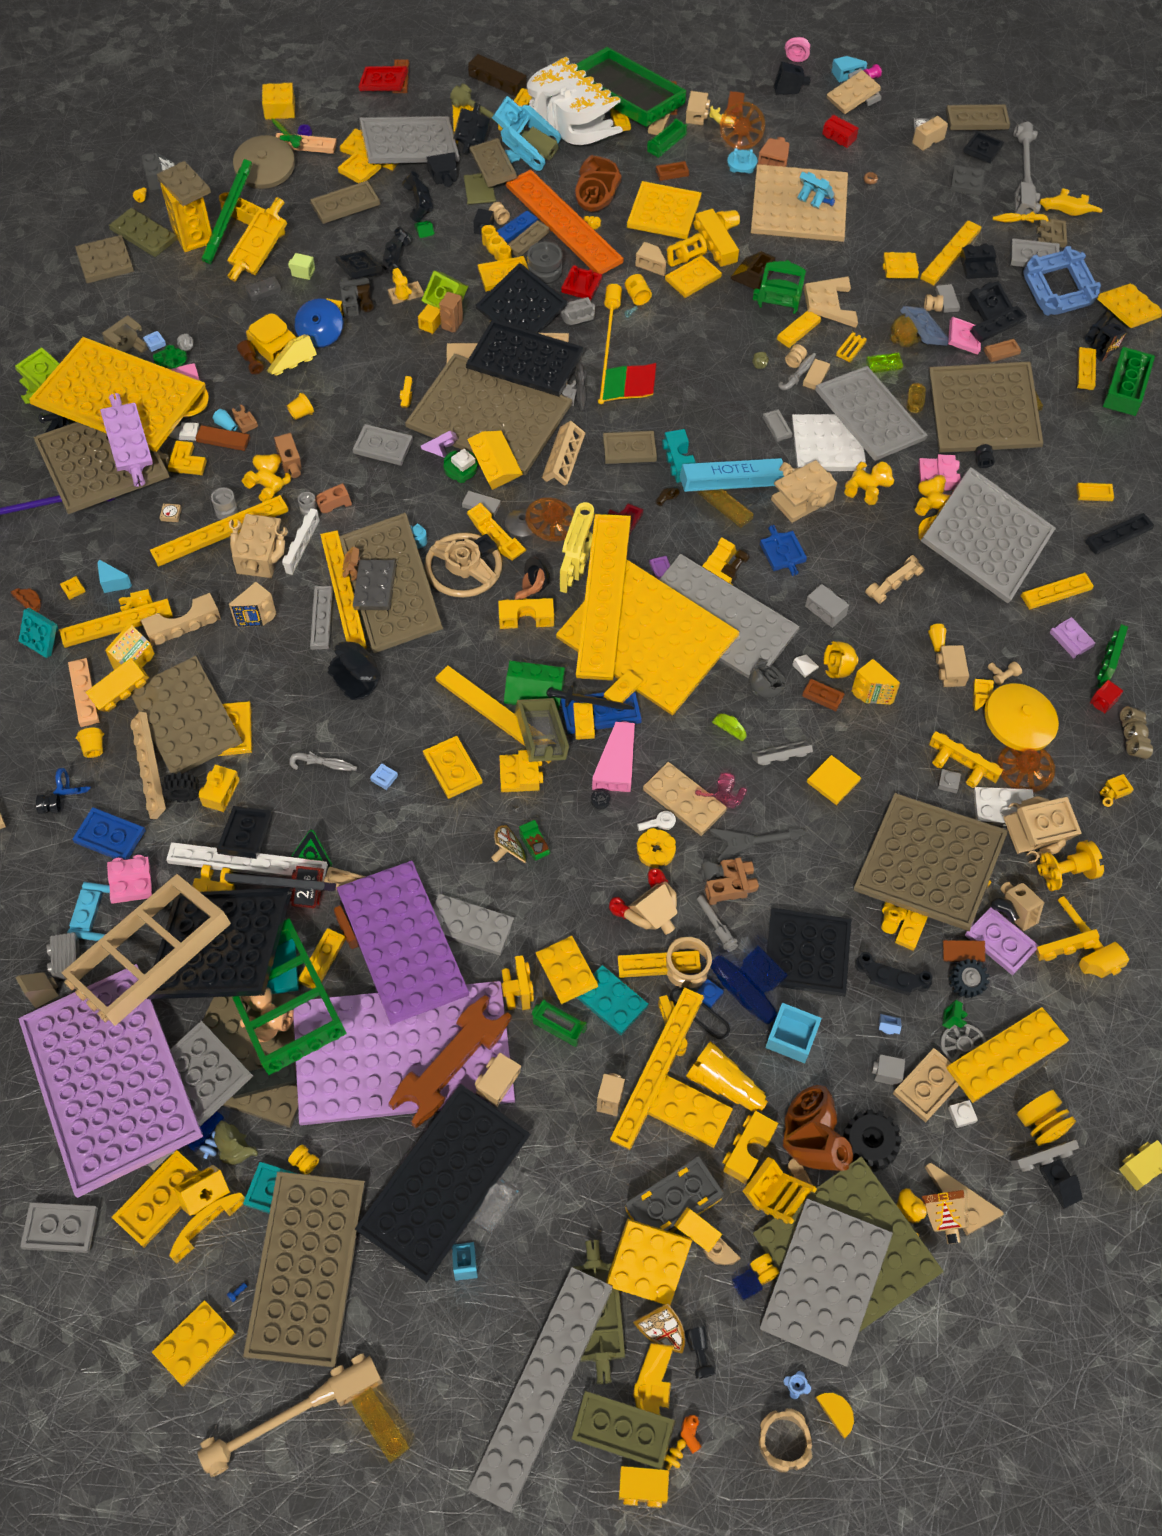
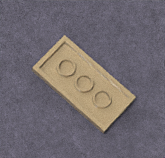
[643,762,727,836]

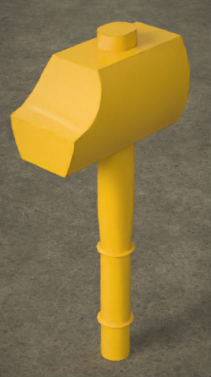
[1058,896,1129,978]

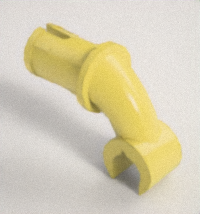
[709,106,737,127]

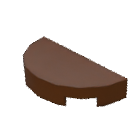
[11,588,41,613]

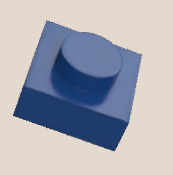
[696,979,724,1009]

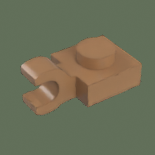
[342,547,360,581]

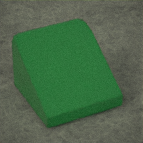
[414,220,434,238]

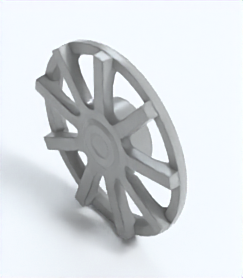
[940,1024,986,1063]

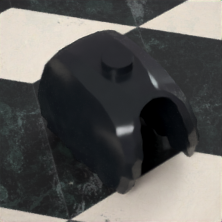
[327,642,380,700]

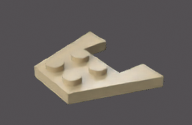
[803,276,858,328]

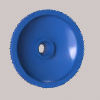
[295,299,343,348]

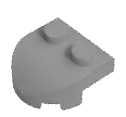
[560,297,595,325]

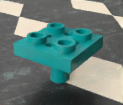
[18,608,58,658]

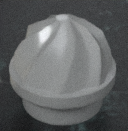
[177,334,193,351]

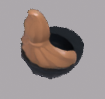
[515,557,550,600]

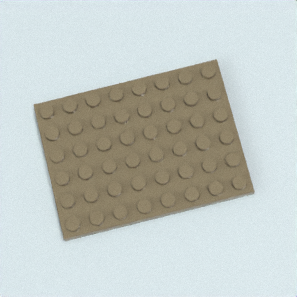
[405,353,572,476]

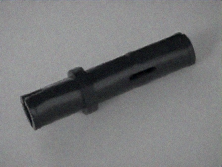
[1084,309,1116,344]

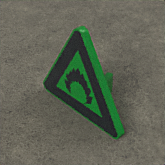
[291,829,332,868]

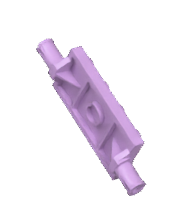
[100,393,153,487]

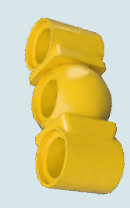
[481,225,511,261]

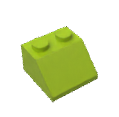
[421,271,468,309]

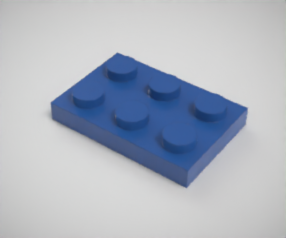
[72,807,145,860]

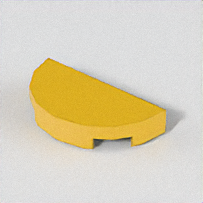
[816,1393,854,1439]

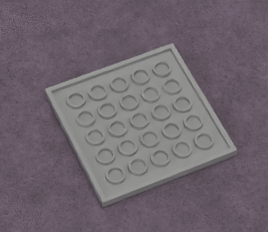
[920,467,1056,603]

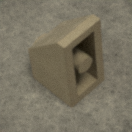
[15,972,59,1009]

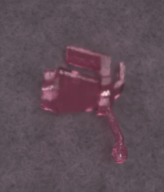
[695,772,747,809]

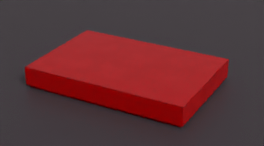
[358,66,408,91]

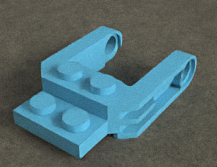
[492,96,561,171]

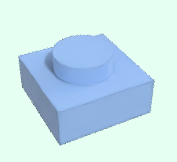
[143,331,166,352]
[370,764,398,790]
[878,1014,902,1034]

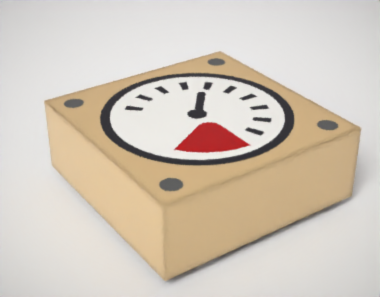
[160,503,182,522]

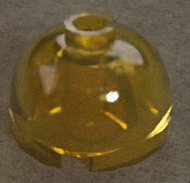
[890,313,921,348]

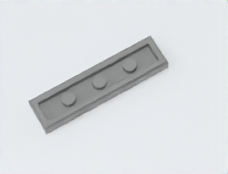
[310,586,333,650]

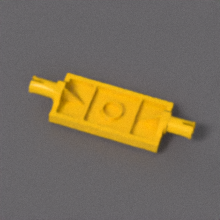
[227,197,287,282]

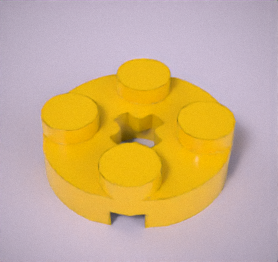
[636,828,676,868]

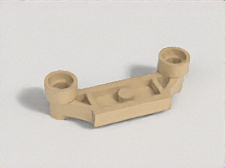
[865,555,925,604]

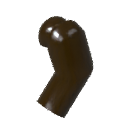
[655,487,680,506]

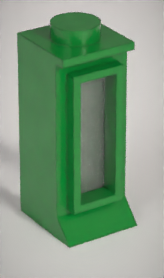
[531,999,587,1047]

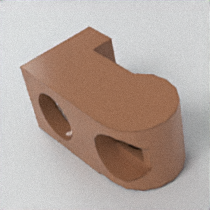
[315,483,352,513]

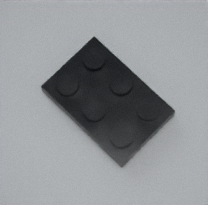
[335,250,382,279]
[217,806,272,859]

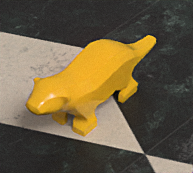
[1040,188,1102,216]

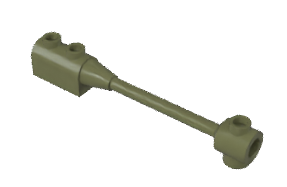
[450,83,559,161]

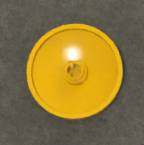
[985,683,1059,752]

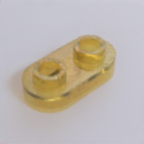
[907,383,926,413]

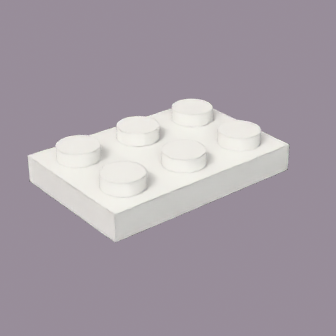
[973,787,1033,826]

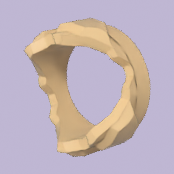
[666,937,712,988]
[759,1409,812,1472]

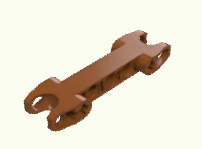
[389,995,512,1128]

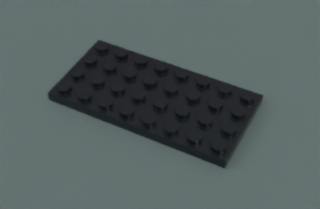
[355,1084,531,1283]

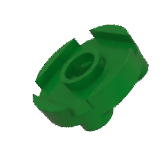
[443,450,478,483]

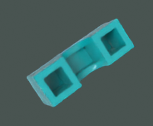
[662,429,696,483]

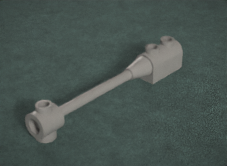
[1013,122,1041,215]

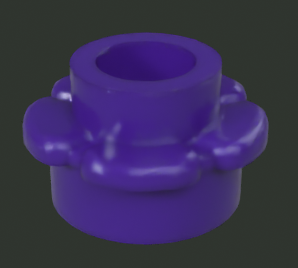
[297,124,312,136]

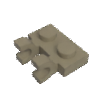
[1037,219,1067,248]

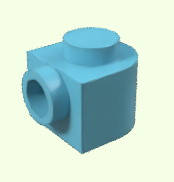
[411,523,427,548]

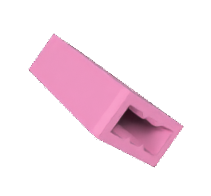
[592,721,635,792]

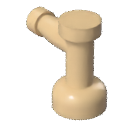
[988,661,1022,686]

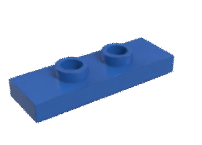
[497,210,538,243]

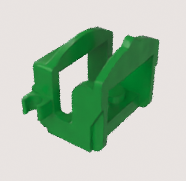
[752,260,806,314]

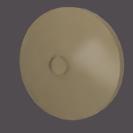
[233,135,295,189]

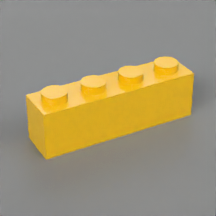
[694,209,739,267]

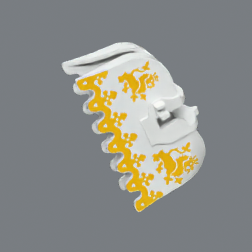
[527,57,623,145]

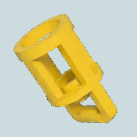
[667,233,707,267]

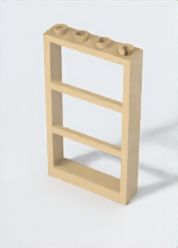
[61,874,231,1026]

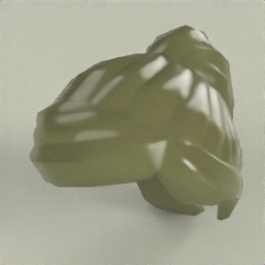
[214,1121,258,1165]

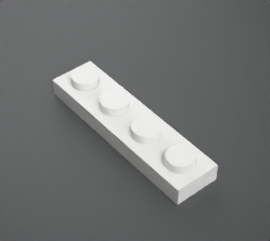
[282,508,319,575]

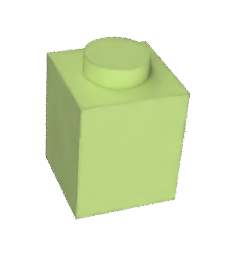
[289,253,315,280]

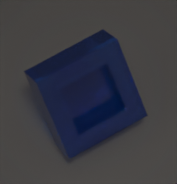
[731,1269,763,1301]

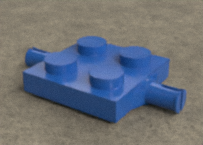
[760,525,807,576]

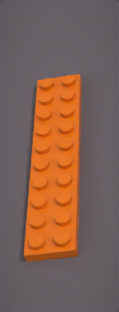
[506,170,624,274]

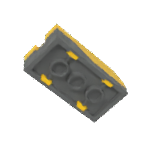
[625,1156,724,1232]

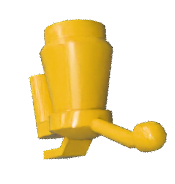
[392,268,412,300]

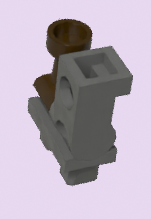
[339,276,374,317]

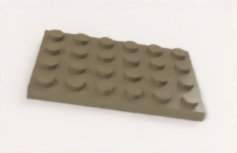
[131,656,243,774]

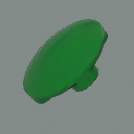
[153,345,187,369]

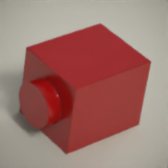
[1090,680,1123,714]

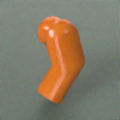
[680,1415,702,1454]

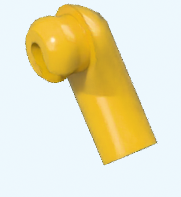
[1100,786,1114,807]

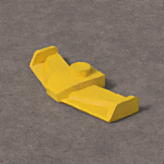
[633,1343,675,1415]

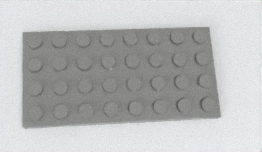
[659,554,800,679]

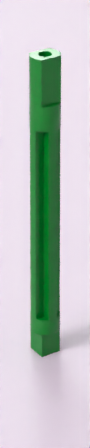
[201,159,252,264]

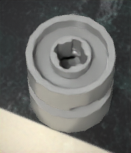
[211,487,238,520]

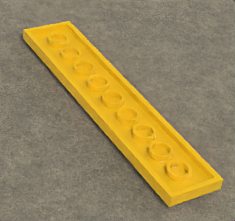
[576,514,631,680]

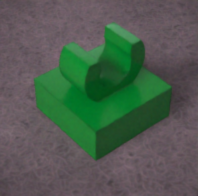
[942,1000,968,1029]

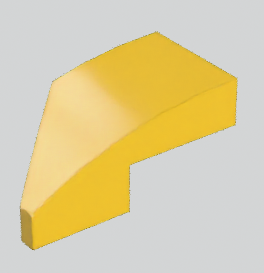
[973,679,994,711]

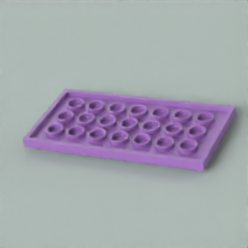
[336,861,469,1025]

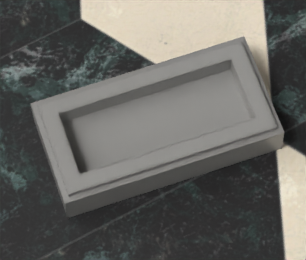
[935,284,960,313]
[763,409,793,442]
[462,491,501,517]

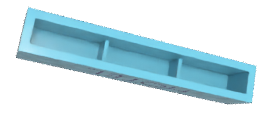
[680,458,785,492]

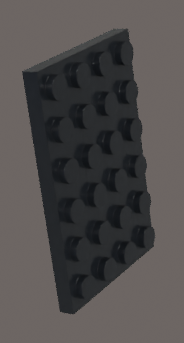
[466,320,584,397]

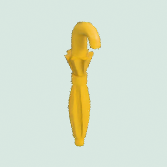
[992,211,1049,227]

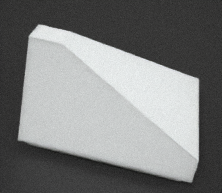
[793,655,819,677]

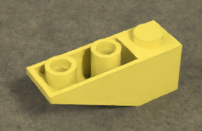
[267,334,317,375]

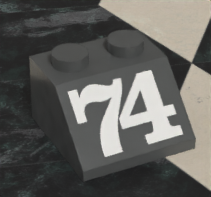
[141,153,175,191]

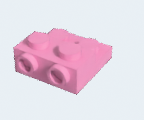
[918,454,960,491]
[107,855,152,904]

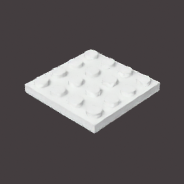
[791,414,866,471]

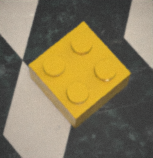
[262,83,295,119]

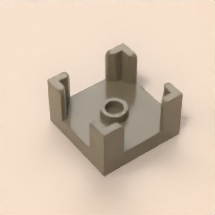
[102,315,148,353]

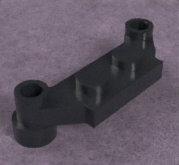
[402,171,433,222]
[382,226,412,276]
[855,952,932,996]

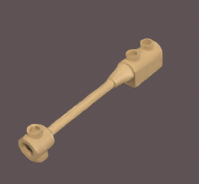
[197,1353,383,1477]

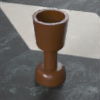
[237,340,264,375]

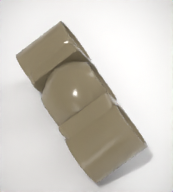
[1120,706,1153,760]

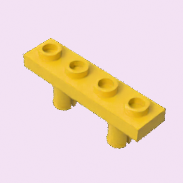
[929,731,1003,788]

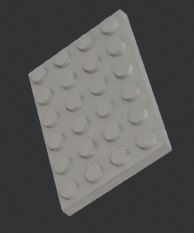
[359,116,459,164]
[815,366,928,461]
[148,1021,253,1170]
[760,1199,893,1367]

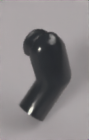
[991,898,1019,922]

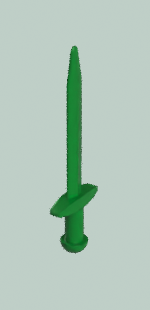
[272,118,302,148]

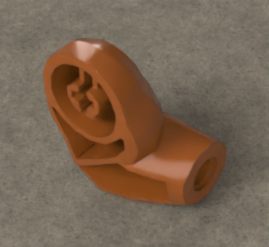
[575,155,622,212]
[783,1085,853,1171]

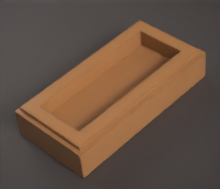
[984,339,1021,362]

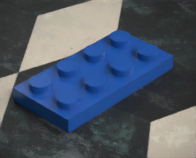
[561,691,642,734]

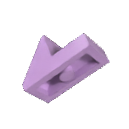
[421,431,458,458]

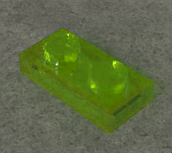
[866,353,903,373]

